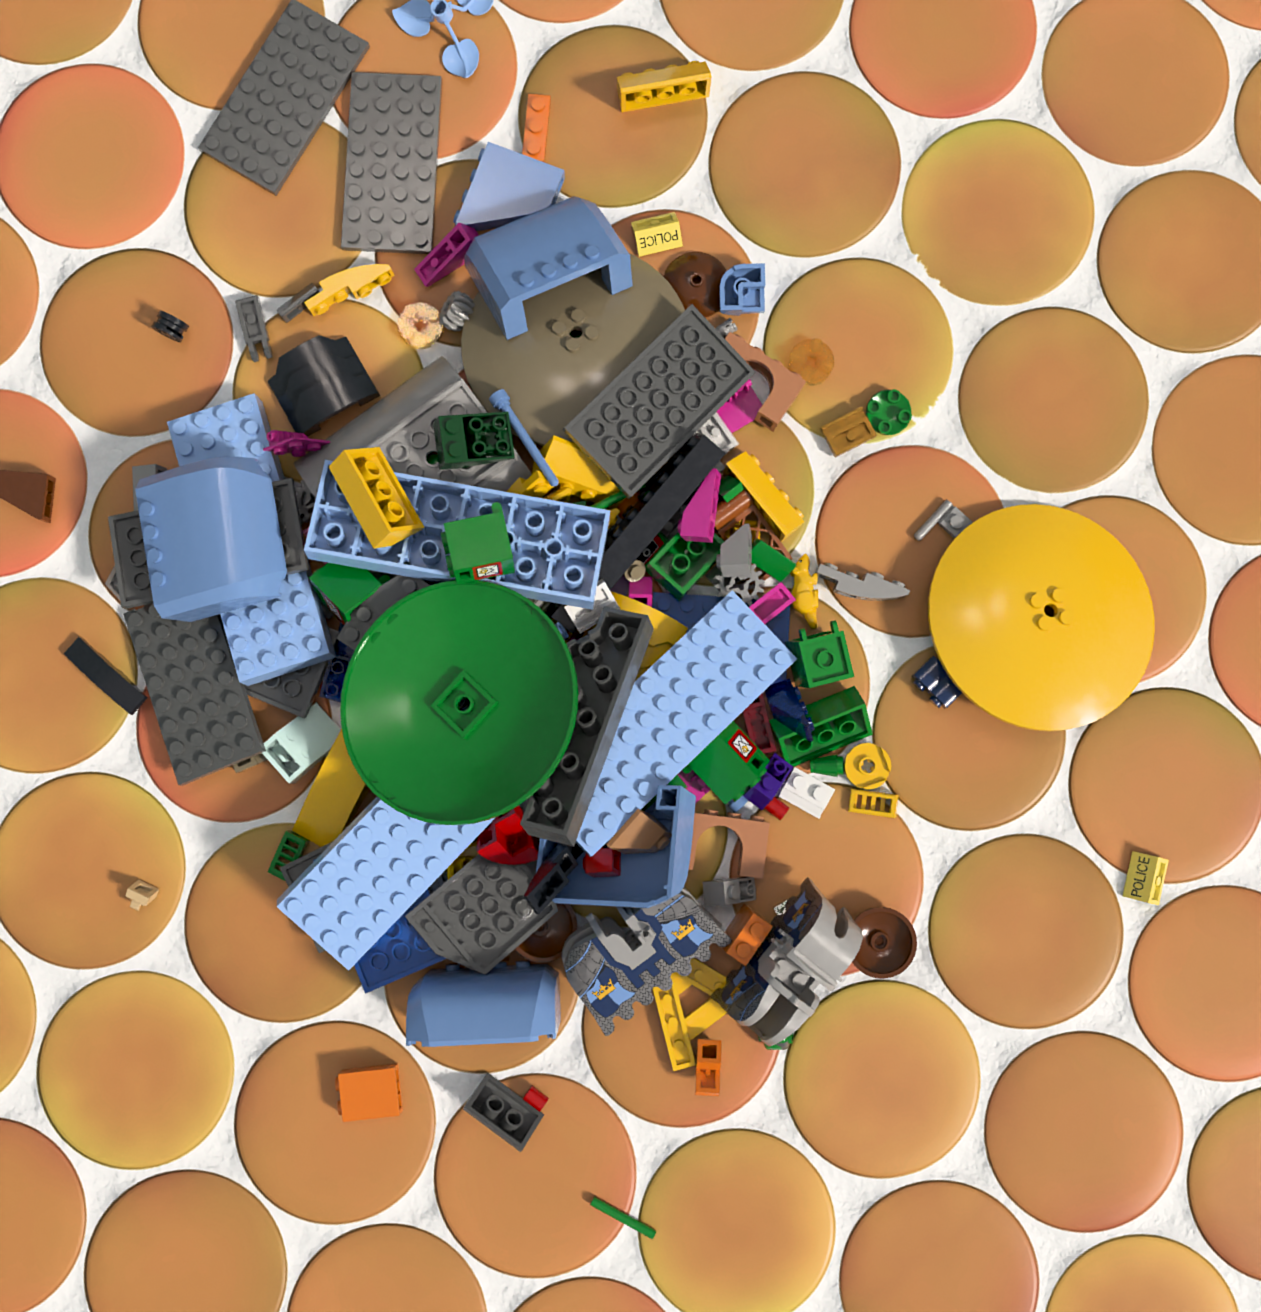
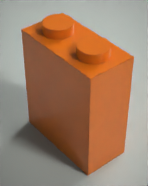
[722,904,773,966]
[335,1063,403,1122]

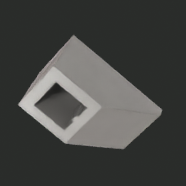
[703,877,756,906]

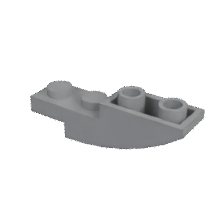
[815,563,910,601]

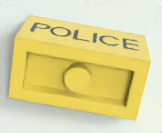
[631,212,683,257]
[1122,851,1169,905]

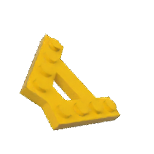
[653,958,727,1071]

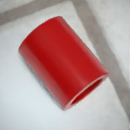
[764,796,790,820]
[523,1086,549,1112]

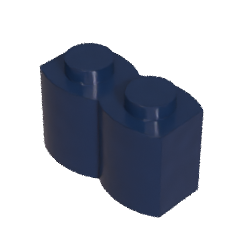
[912,656,962,709]

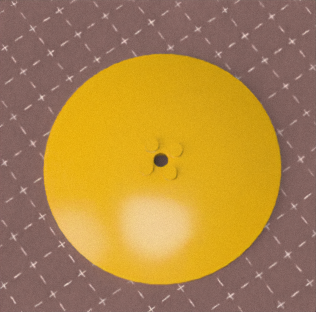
[928,504,1155,731]

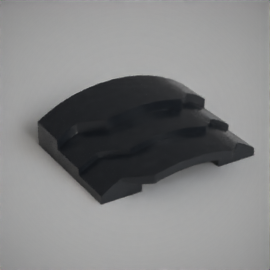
[267,335,380,437]

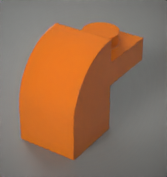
[695,1039,721,1096]

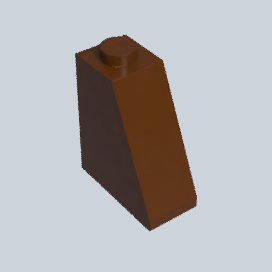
[0,470,56,523]

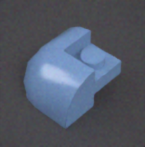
[719,263,765,316]

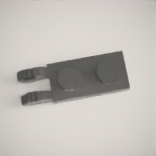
[235,295,273,362]

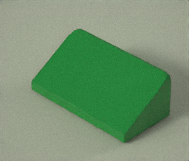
[752,538,797,582]

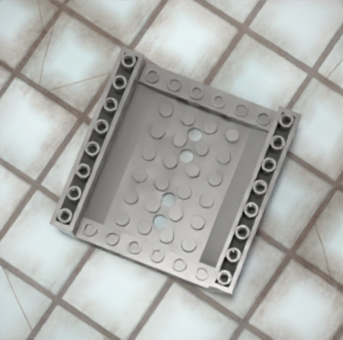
[294,356,546,580]

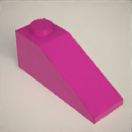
[414,223,479,287]
[678,468,721,543]

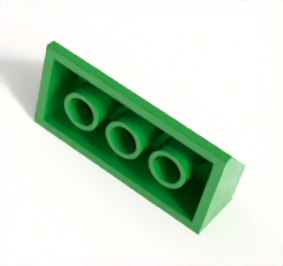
[769,686,873,767]

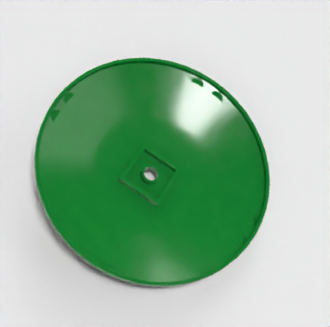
[340,580,578,825]

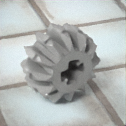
[439,291,475,332]

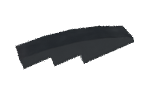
[64,637,148,715]
[524,842,584,915]

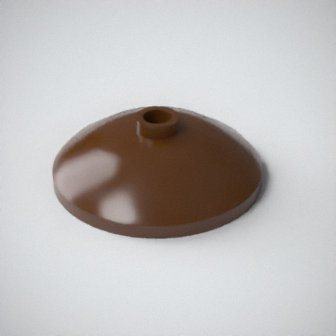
[663,252,726,318]
[515,903,577,963]
[852,907,917,979]

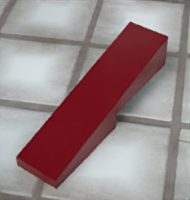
[742,693,777,754]

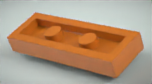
[522,94,551,163]

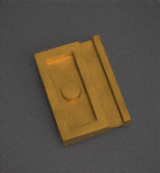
[820,406,877,458]

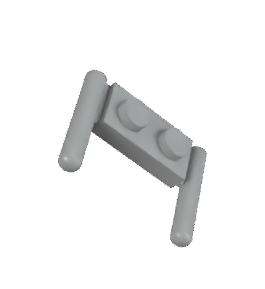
[914,499,973,541]

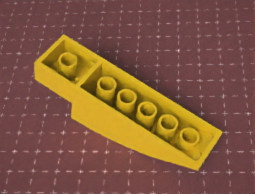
[292,729,370,847]

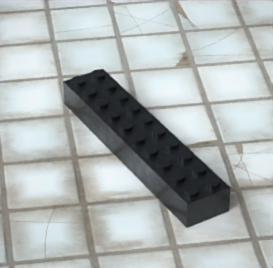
[547,433,726,634]

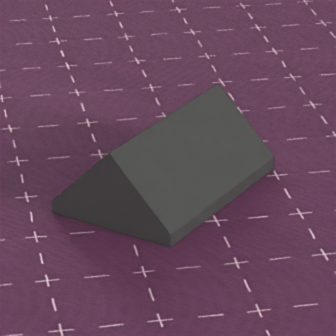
[463,1073,544,1152]

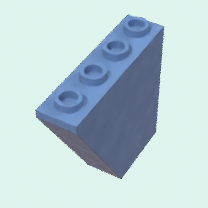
[453,142,565,231]

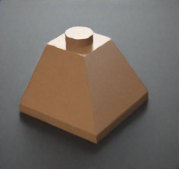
[606,808,672,854]

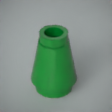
[810,754,844,777]

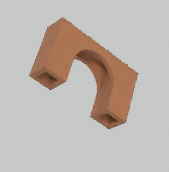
[725,332,806,432]
[689,809,770,879]

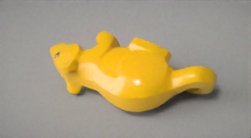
[790,554,818,629]

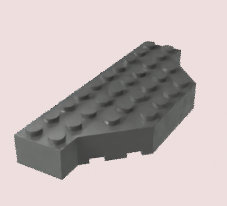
[520,607,654,847]

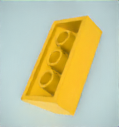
[617,61,712,113]
[532,435,624,508]
[329,447,425,549]
[723,451,804,542]

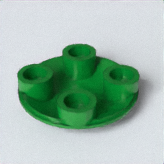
[866,389,912,435]

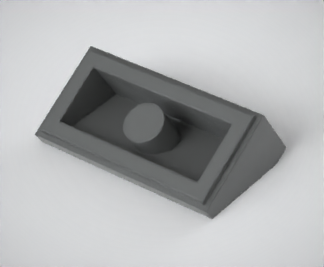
[276,283,319,323]

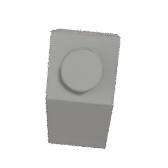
[716,524,752,577]

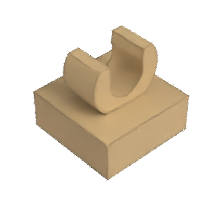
[125,879,159,911]

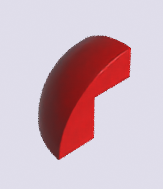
[477,806,539,865]

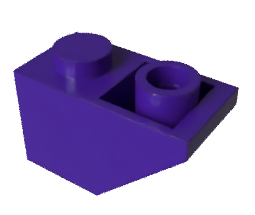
[744,753,793,810]

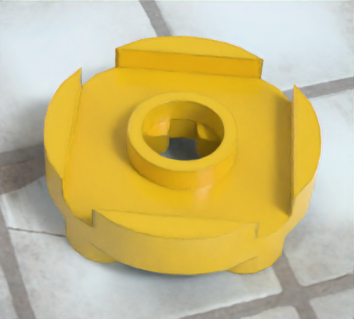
[844,743,891,789]

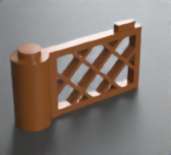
[714,489,793,586]

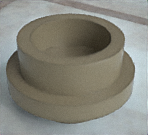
[623,559,646,582]

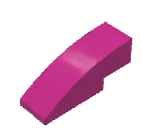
[749,582,796,625]

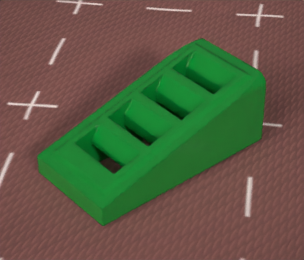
[267,830,309,881]

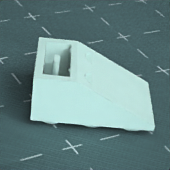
[262,702,341,784]

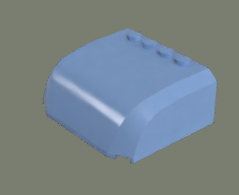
[464,196,633,340]
[135,457,287,622]
[536,785,696,908]
[406,961,561,1047]

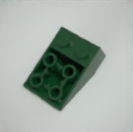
[433,412,515,470]

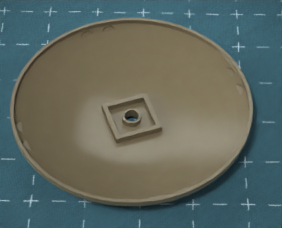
[461,253,685,446]

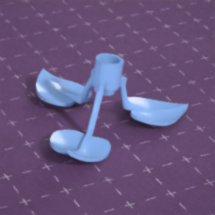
[392,0,494,78]

